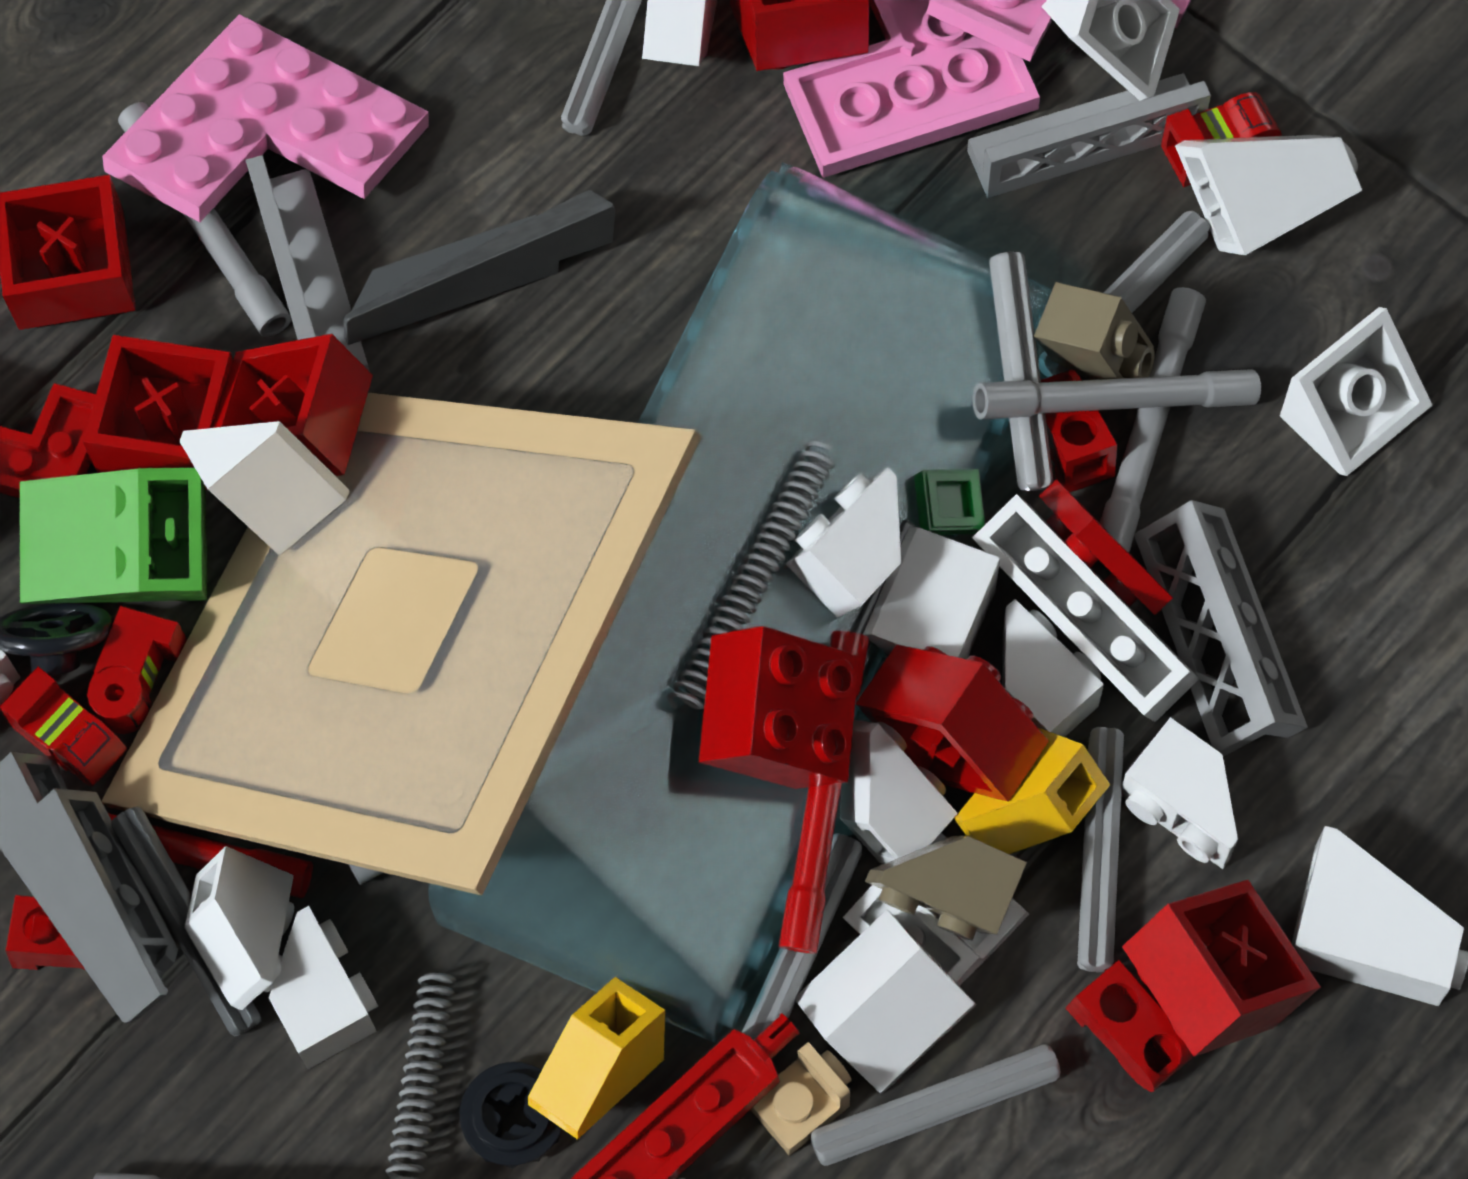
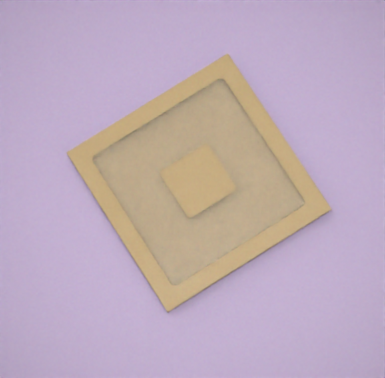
[101,393,702,896]

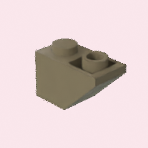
[1034,282,1154,380]
[865,836,1027,941]

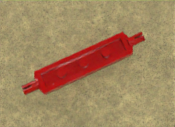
[571,1013,800,1179]

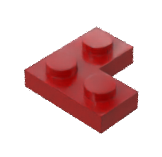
[0,383,96,498]
[1039,479,1173,615]

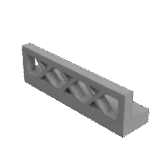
[967,73,1211,198]
[246,155,370,372]
[1134,500,1308,756]

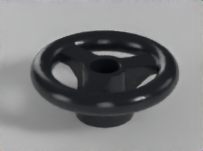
[0,603,114,675]

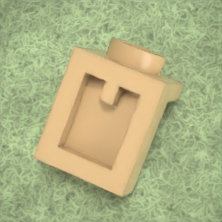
[750,1042,852,1156]

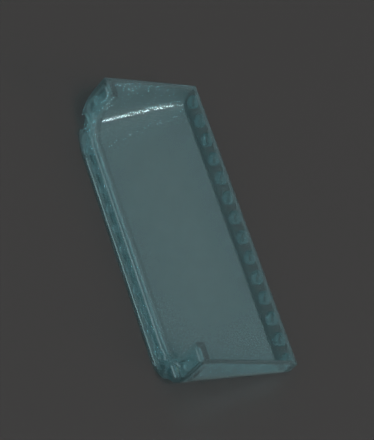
[428,163,1053,1043]

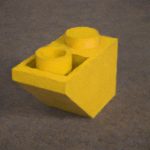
[954,727,1110,854]
[528,977,665,1139]

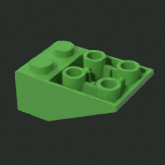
[20,468,207,604]

